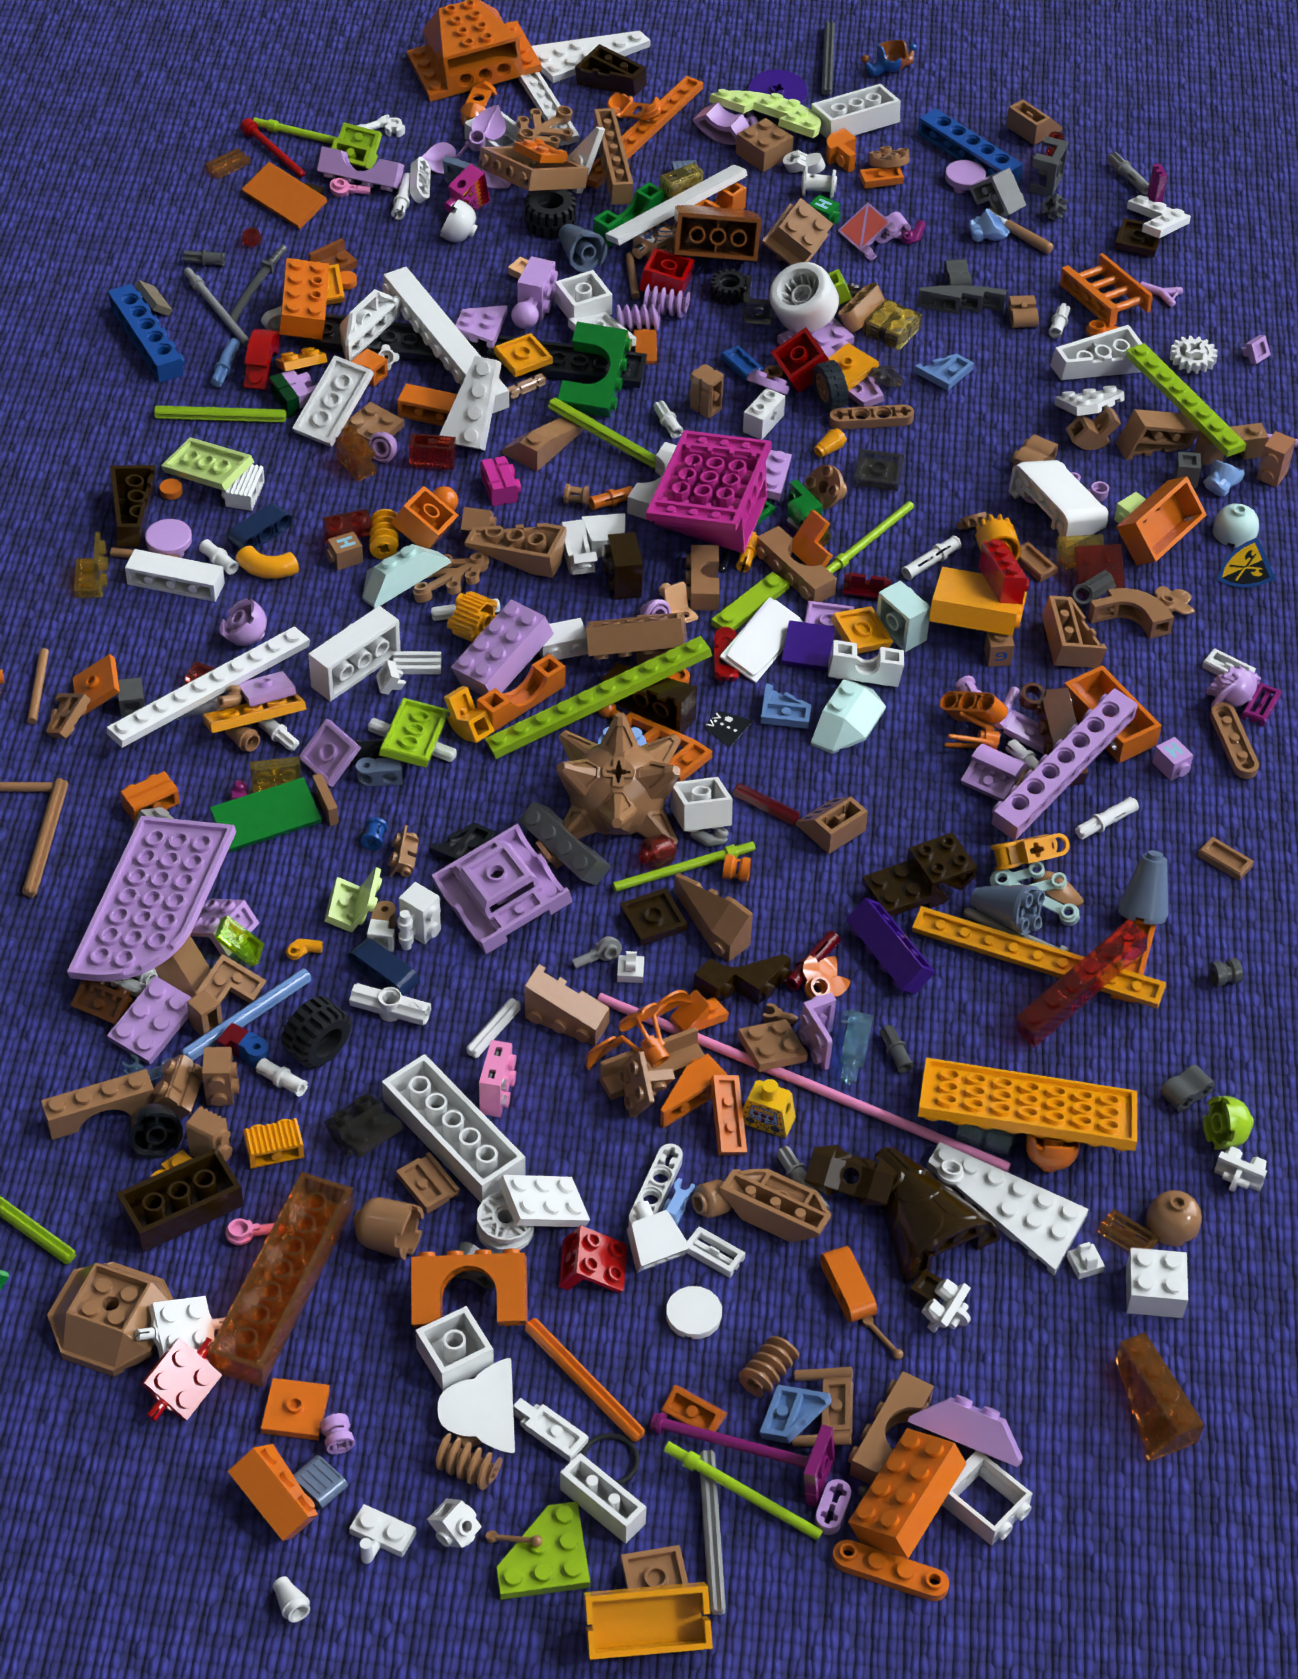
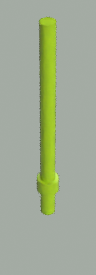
[253,117,338,144]
[826,501,914,574]
[612,841,756,892]
[663,1441,823,1541]

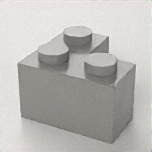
[969,168,1026,217]

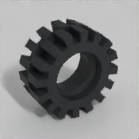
[710,269,748,306]

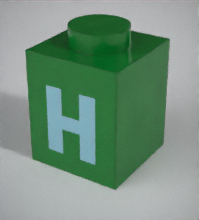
[809,195,841,226]

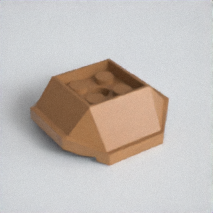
[47,1262,174,1377]

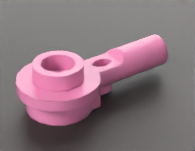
[329,178,371,197]
[225,1218,282,1245]

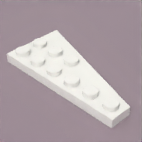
[532,31,650,83]
[927,1142,1089,1275]

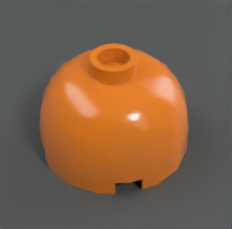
[1026,1134,1081,1172]

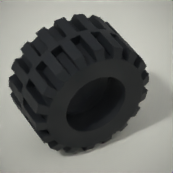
[524,189,576,238]
[281,996,352,1069]

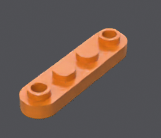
[832,1540,949,1601]

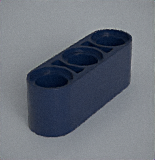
[227,503,292,550]
[348,938,420,996]

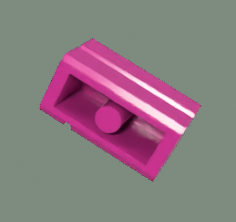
[480,456,521,506]

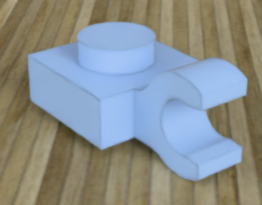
[663,1178,695,1225]

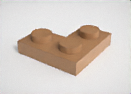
[194,954,267,1004]

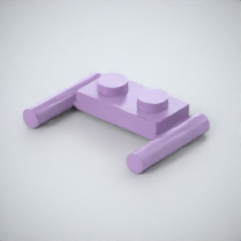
[994,687,1044,754]

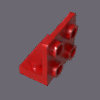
[559,1225,627,1293]

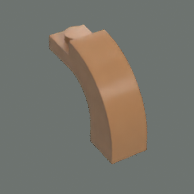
[1088,588,1174,639]

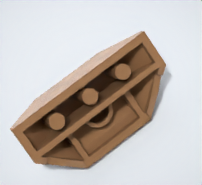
[720,1169,831,1242]

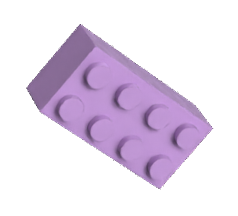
[451,599,554,696]

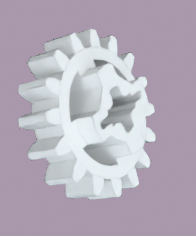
[1170,336,1217,374]

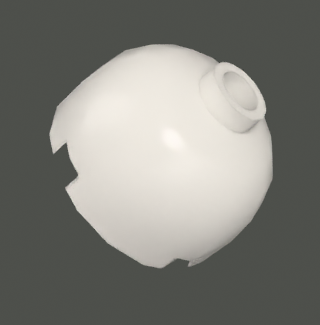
[440,199,478,243]

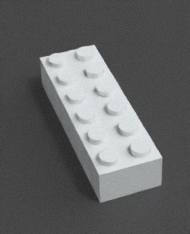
[382,1054,525,1202]

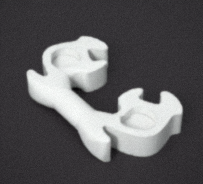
[356,114,405,137]

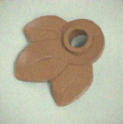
[1154,586,1195,615]

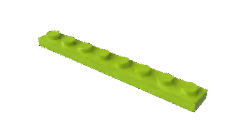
[1125,343,1246,457]

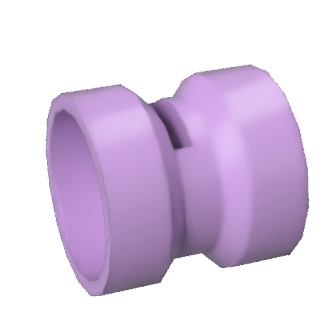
[320,1413,355,1454]

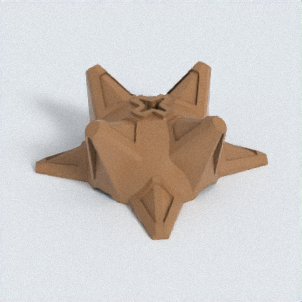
[557,713,681,849]

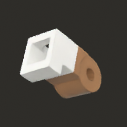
[367,901,396,952]

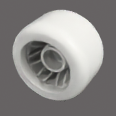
[769,262,839,333]

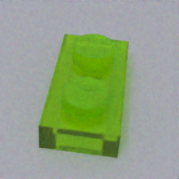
[214,915,265,967]

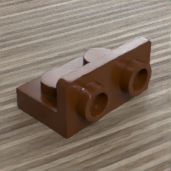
[70,980,135,1025]

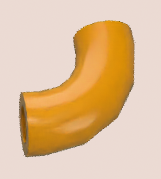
[236,546,299,579]

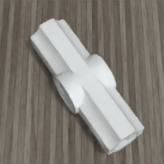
[349,983,431,1026]

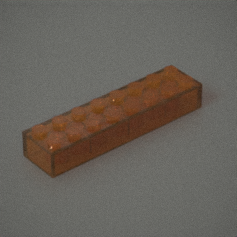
[208,1172,354,1387]

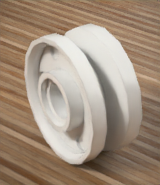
[476,1191,534,1253]

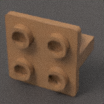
[619,1051,675,1118]

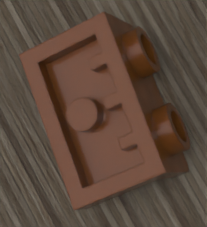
[308,238,358,272]

